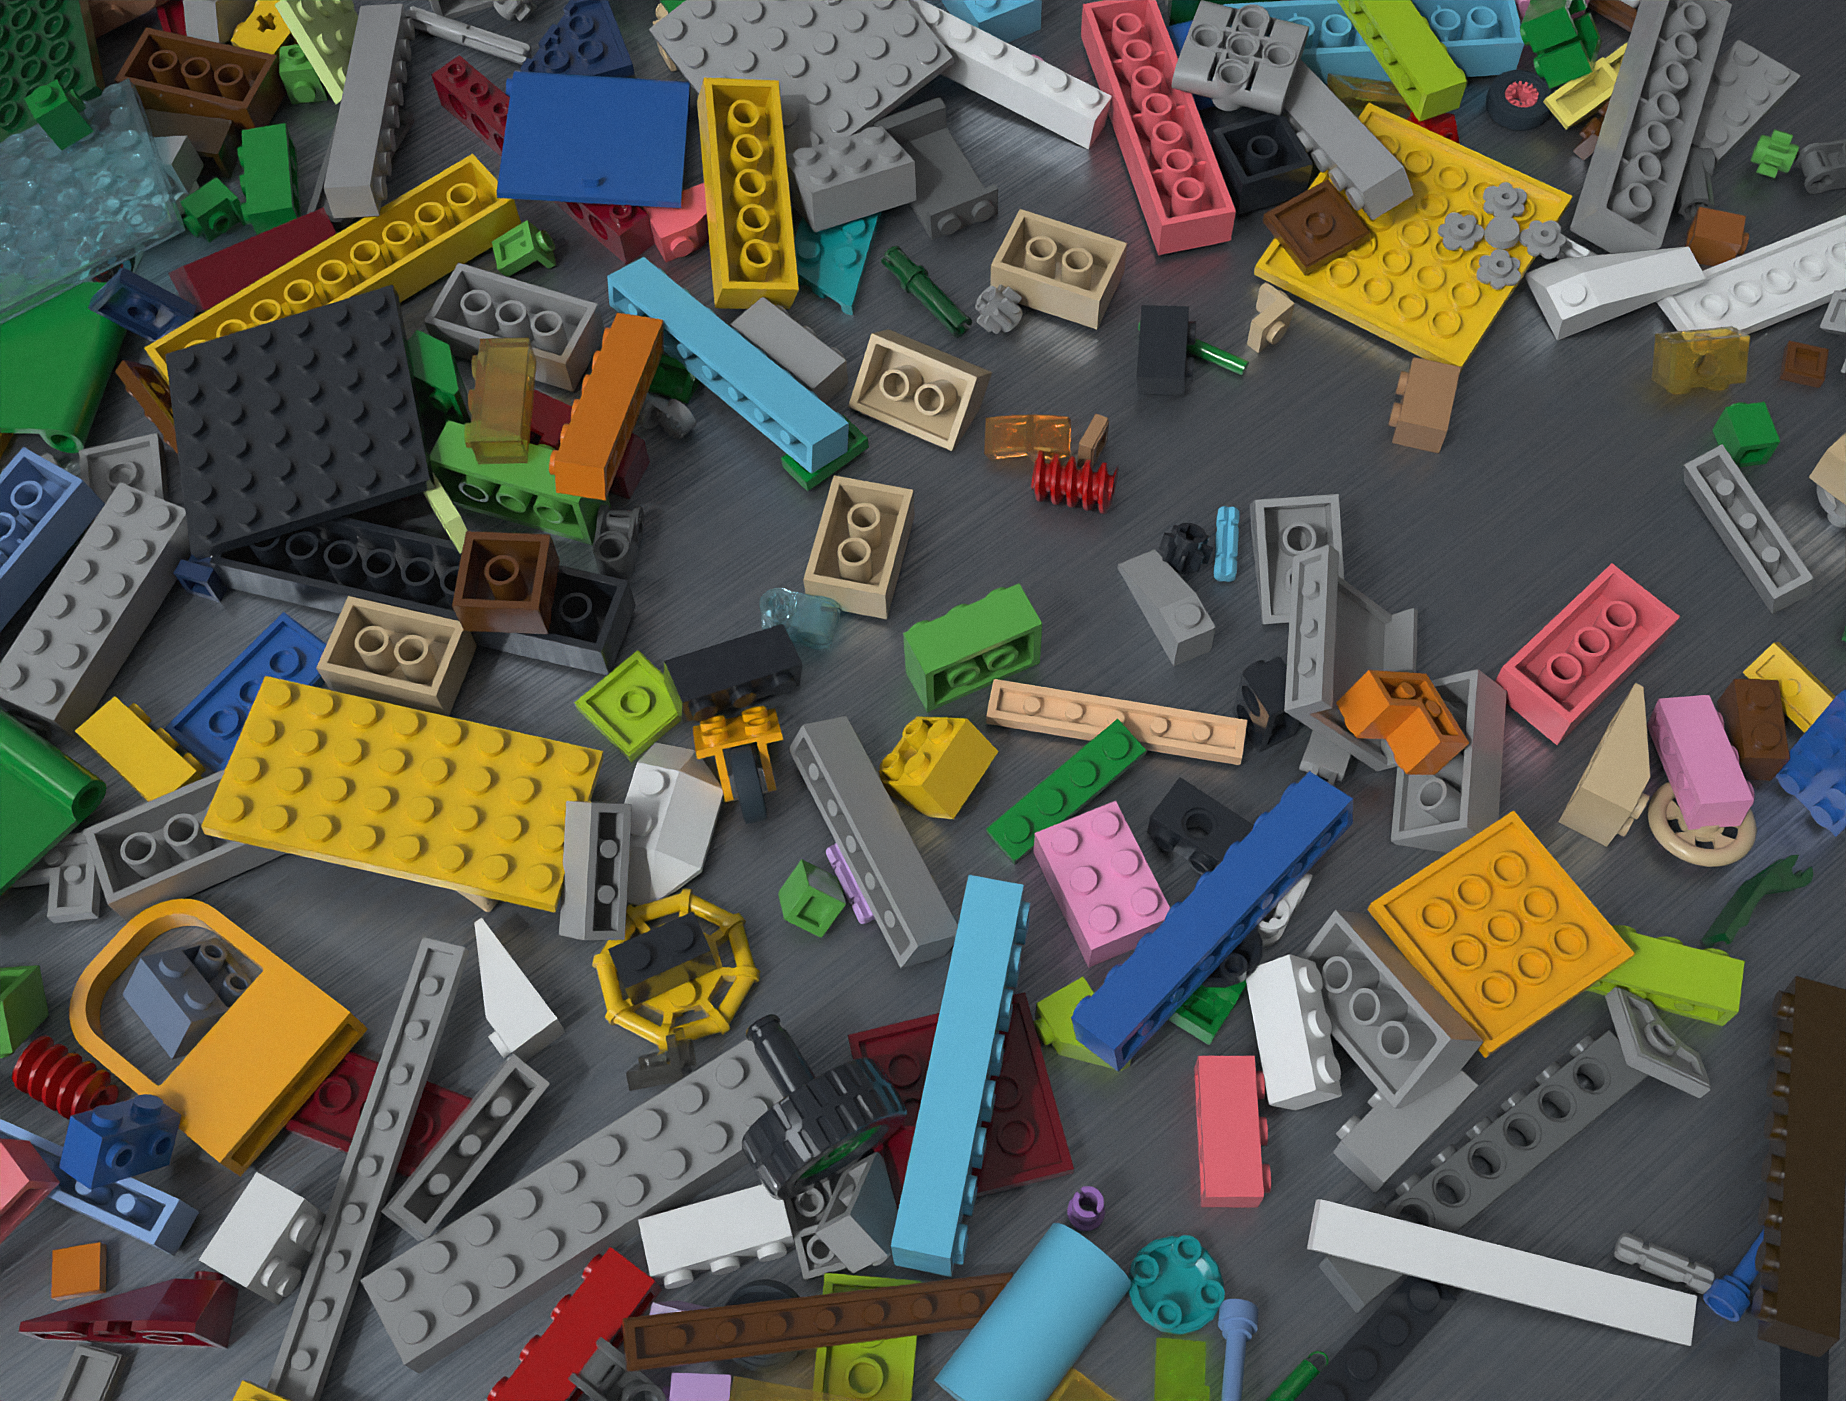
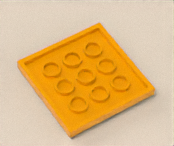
[1367,810,1635,1058]

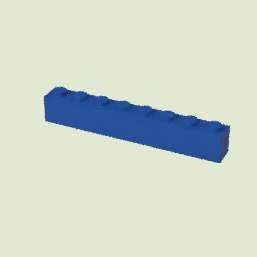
[1071,771,1353,1072]

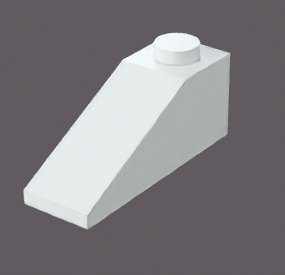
[474,918,566,1062]

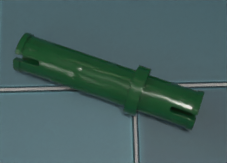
[881,245,972,338]

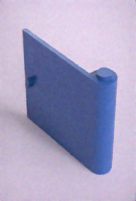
[496,71,691,208]

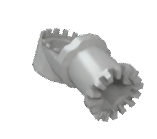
[638,393,696,440]

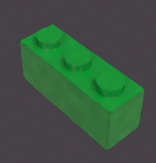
[237,123,302,235]

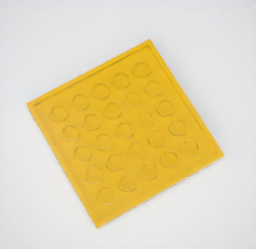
[1254,103,1572,375]

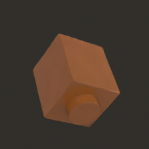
[1685,207,1749,267]

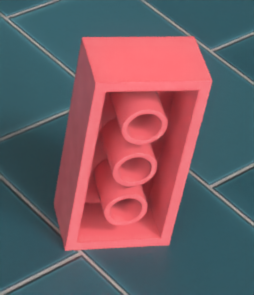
[1495,563,1680,745]

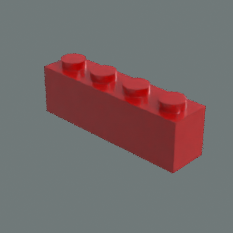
[487,1247,662,1401]

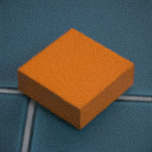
[51,1242,107,1301]

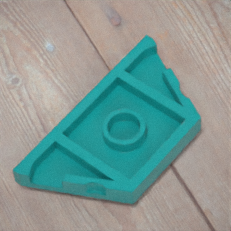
[794,211,883,315]

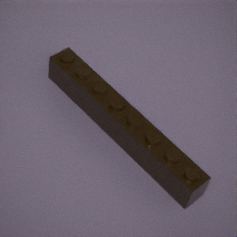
[1752,976,1846,1358]

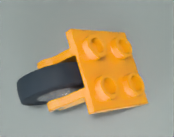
[693,706,783,824]

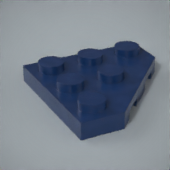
[520,0,635,77]

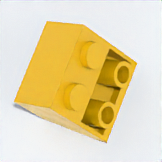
[878,716,999,819]

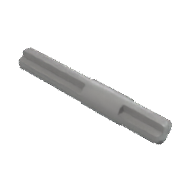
[405,6,532,65]

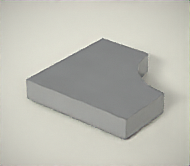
[1605,987,1711,1098]

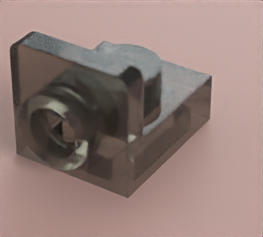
[626,1027,696,1091]

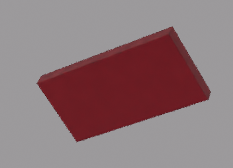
[282,1051,472,1178]

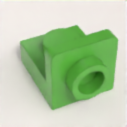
[492,220,556,277]

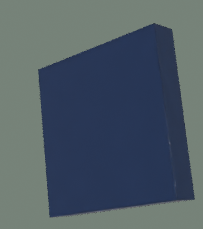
[88,267,197,342]

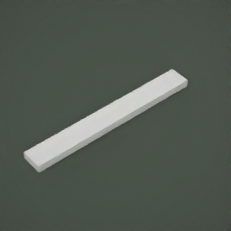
[1307,1199,1697,1346]

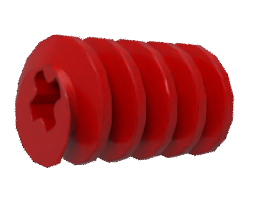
[1031,450,1119,514]
[12,1035,119,1120]

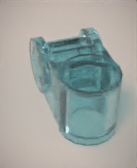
[759,588,842,650]

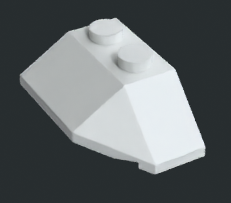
[624,742,724,907]

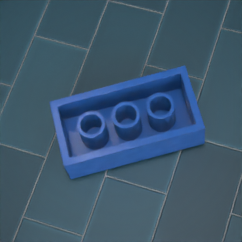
[1775,689,1846,837]

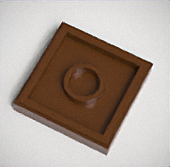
[1263,179,1371,276]

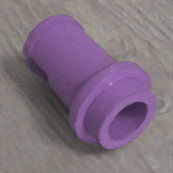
[1067,1186,1105,1231]

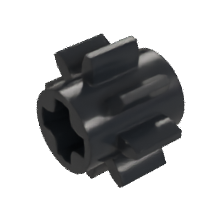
[1159,523,1213,574]

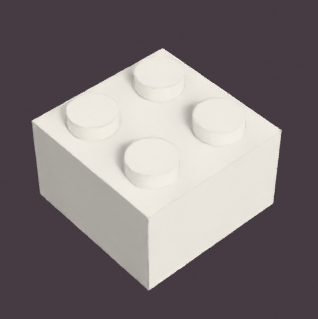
[199,1172,326,1305]

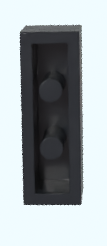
[664,624,802,724]

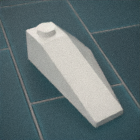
[1525,247,1706,341]

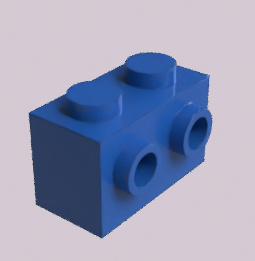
[59,1094,181,1190]

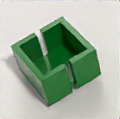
[1520,0,1602,89]

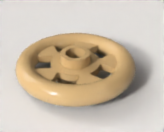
[1647,782,1757,867]

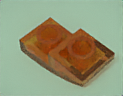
[984,414,1071,461]

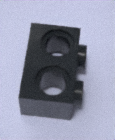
[1232,656,1300,753]

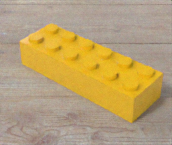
[697,77,799,309]

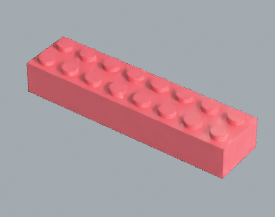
[1081,0,1236,255]

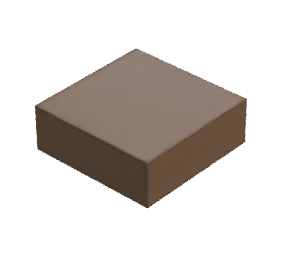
[1077,414,1109,469]

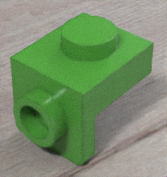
[279,44,328,104]

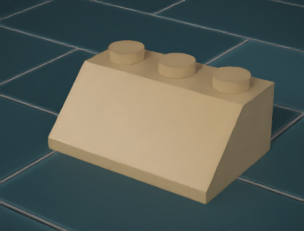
[848,329,992,451]

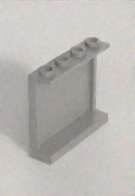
[1284,545,1418,771]

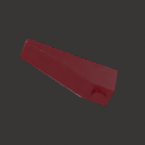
[18,1271,239,1349]

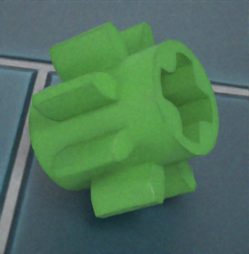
[1750,129,1799,178]

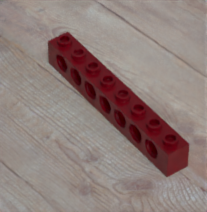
[431,55,655,265]

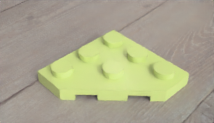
[275,0,358,104]

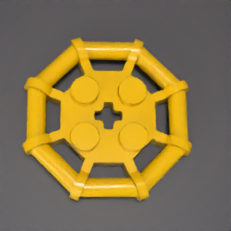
[592,888,761,1052]

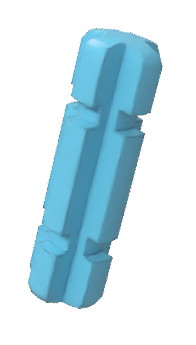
[1214,506,1240,582]

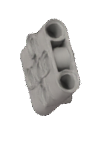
[1172,0,1309,116]

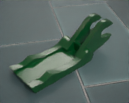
[1701,855,1814,949]

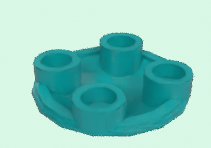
[1128,1235,1225,1335]

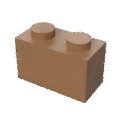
[1388,357,1461,453]

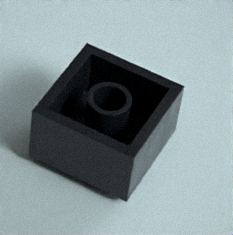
[1211,111,1313,215]

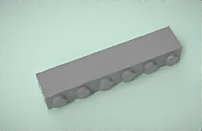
[1283,60,1413,220]
[788,716,958,968]

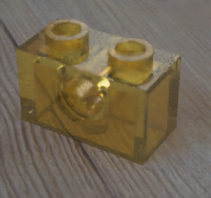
[1652,326,1750,394]

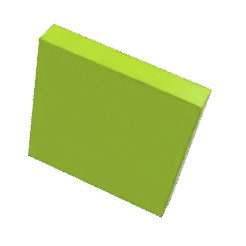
[574,650,681,763]

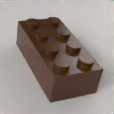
[114,27,287,135]

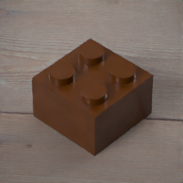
[452,531,560,634]

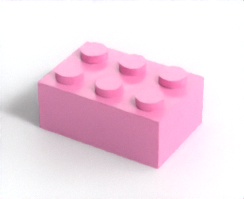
[1034,801,1170,968]

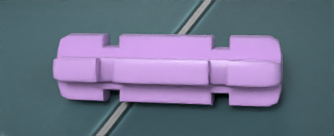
[826,843,875,924]

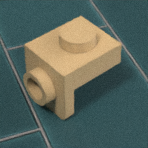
[1247,282,1295,353]

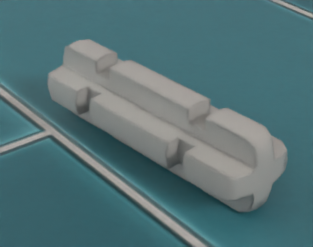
[1614,1233,1715,1294]

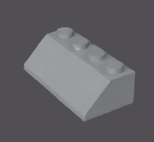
[1391,669,1507,853]
[1300,910,1484,1109]

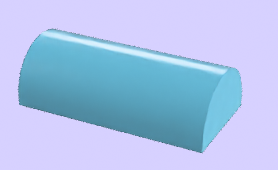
[934,1223,1132,1401]

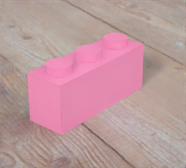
[1647,695,1754,830]

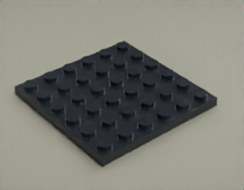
[165,285,436,560]

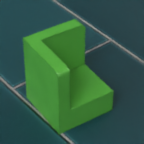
[778,859,846,938]

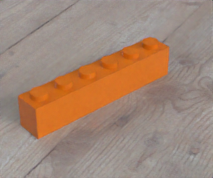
[549,313,664,501]

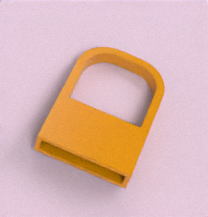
[69,899,368,1177]

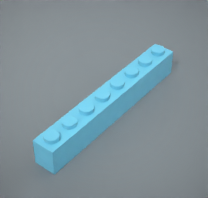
[607,257,849,474]

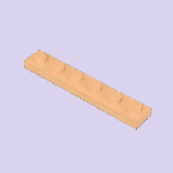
[986,679,1247,765]

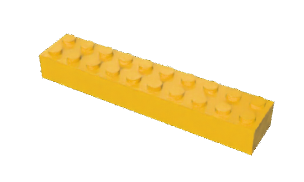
[144,153,521,385]

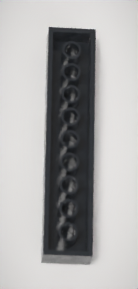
[209,517,636,675]

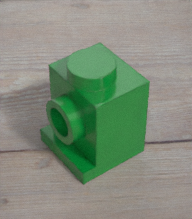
[180,177,246,243]

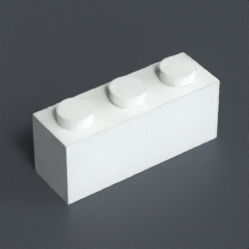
[1246,954,1342,1111]
[638,1184,795,1289]

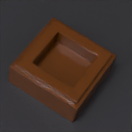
[1780,340,1829,388]

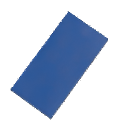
[164,612,327,773]

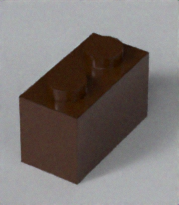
[1717,679,1790,781]

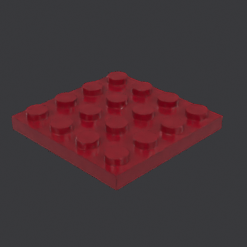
[847,992,1074,1210]

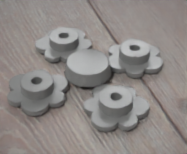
[1438,182,1566,290]

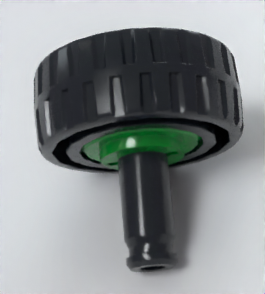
[742,1014,907,1200]

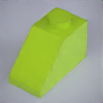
[1033,977,1132,1071]

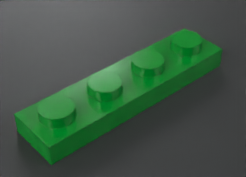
[986,719,1147,865]

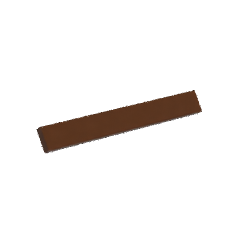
[622,1272,1013,1372]

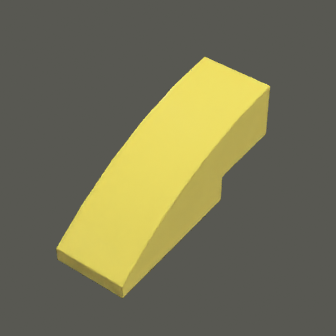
[1543,43,1628,130]

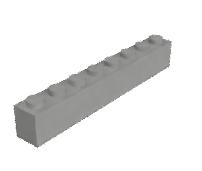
[324,4,415,218]

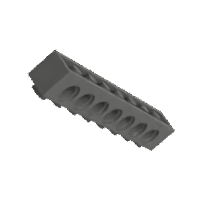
[1319,1030,1648,1313]

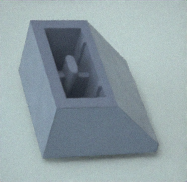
[123,937,253,1060]

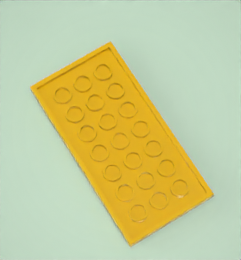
[201,676,604,913]

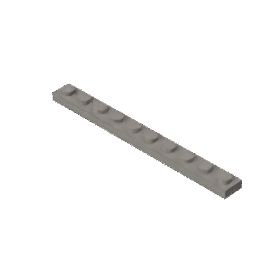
[266,937,470,1401]

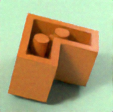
[1336,670,1469,775]

